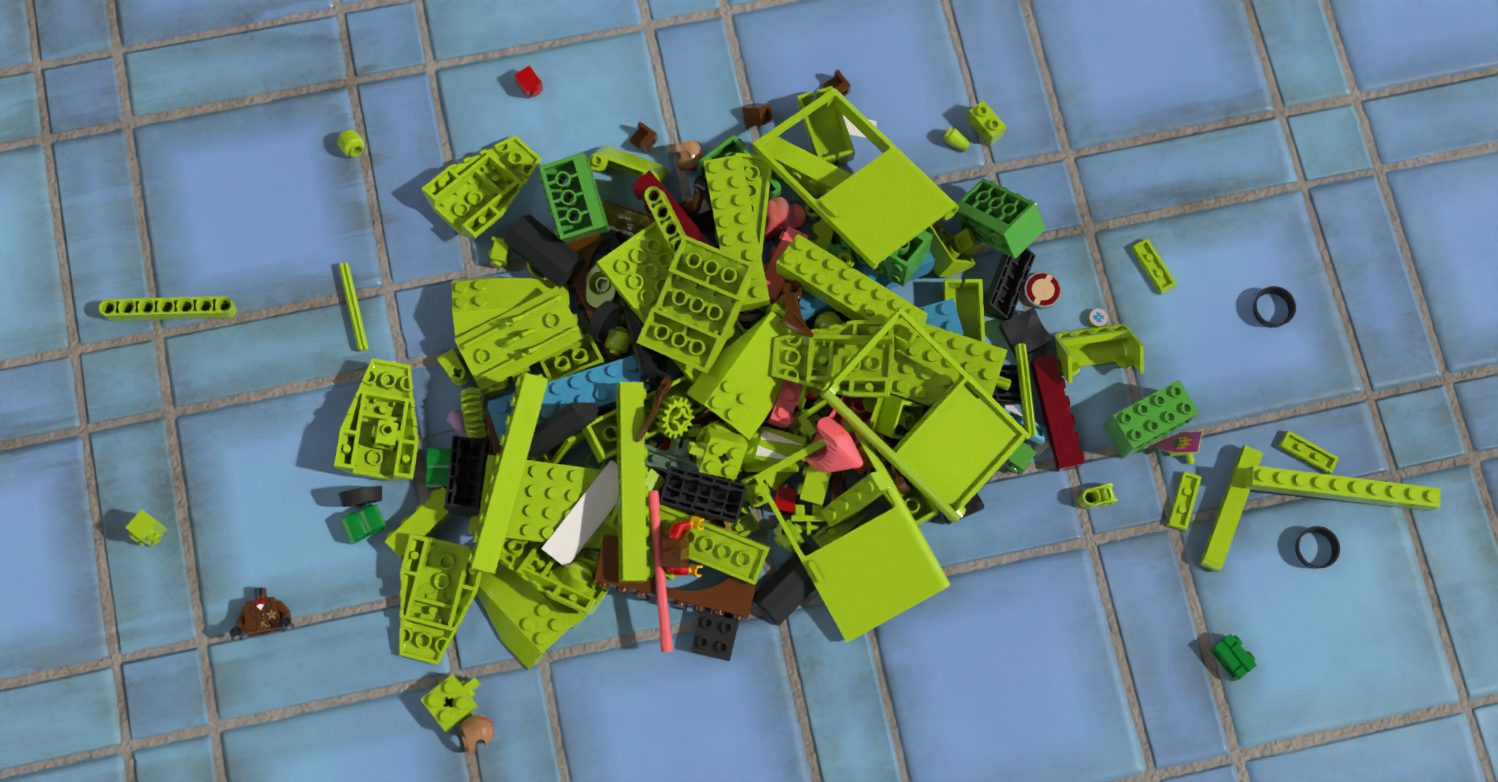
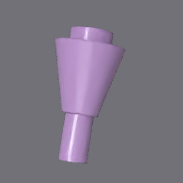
[446,409,467,437]

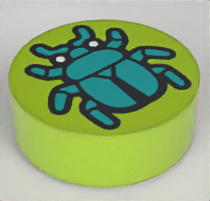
[586,453,606,470]

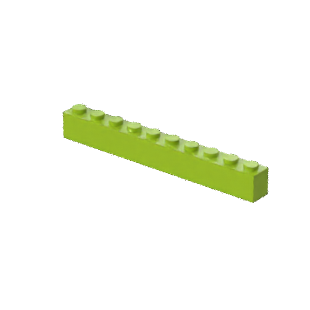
[467,372,548,574]
[616,382,650,583]
[1244,465,1440,511]

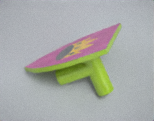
[1155,431,1203,464]

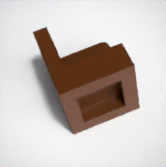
[823,70,851,96]
[742,103,773,126]
[629,122,658,154]

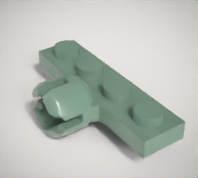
[645,436,713,476]

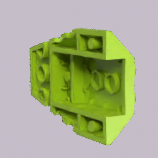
[421,135,542,239]
[451,275,570,339]
[687,311,796,440]
[772,320,895,398]
[334,358,419,481]
[399,533,483,665]
[499,538,610,615]
[477,561,588,670]

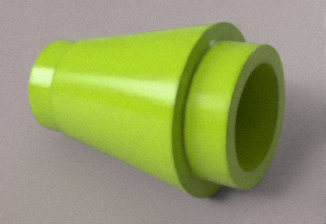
[942,127,970,152]

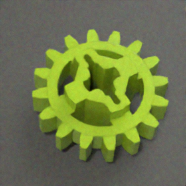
[656,395,695,439]

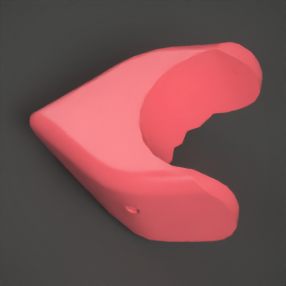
[764,196,807,241]
[804,417,863,473]

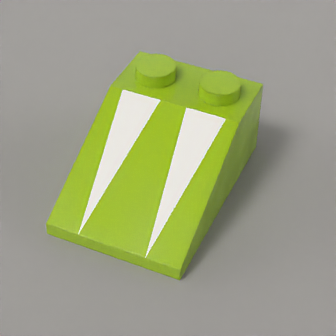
[741,427,808,472]

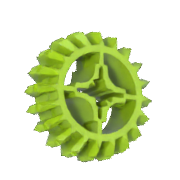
[460,387,487,439]

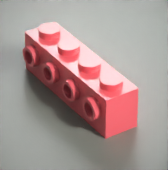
[766,380,803,430]

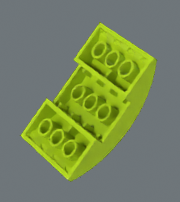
[636,235,755,373]

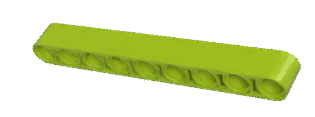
[644,186,734,341]

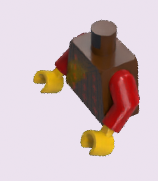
[661,516,704,577]

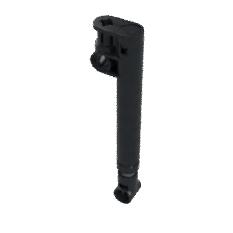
[602,232,672,387]

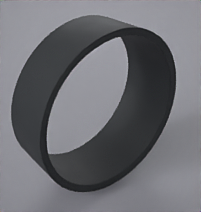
[1253,286,1296,328]
[587,301,623,343]
[338,486,382,507]
[1295,526,1340,569]

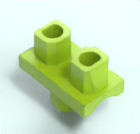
[790,505,826,536]

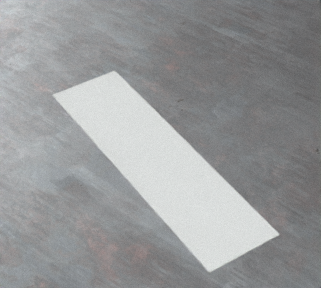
[542,460,618,567]

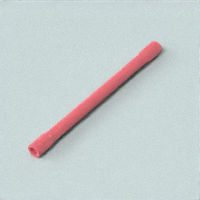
[647,491,673,652]

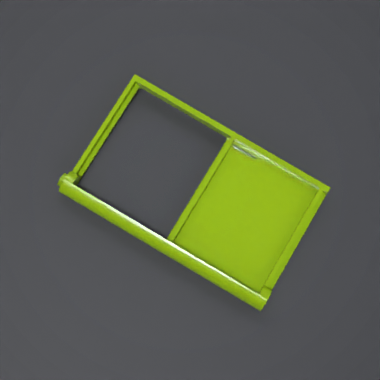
[752,88,959,269]
[820,307,1031,523]
[754,420,951,643]

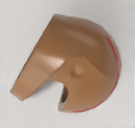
[668,140,704,172]
[459,715,494,755]

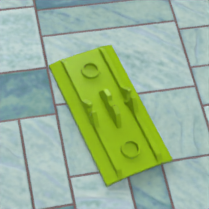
[454,286,585,391]

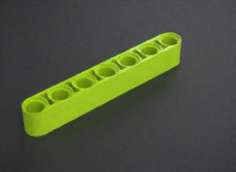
[99,296,237,321]
[1199,444,1263,573]

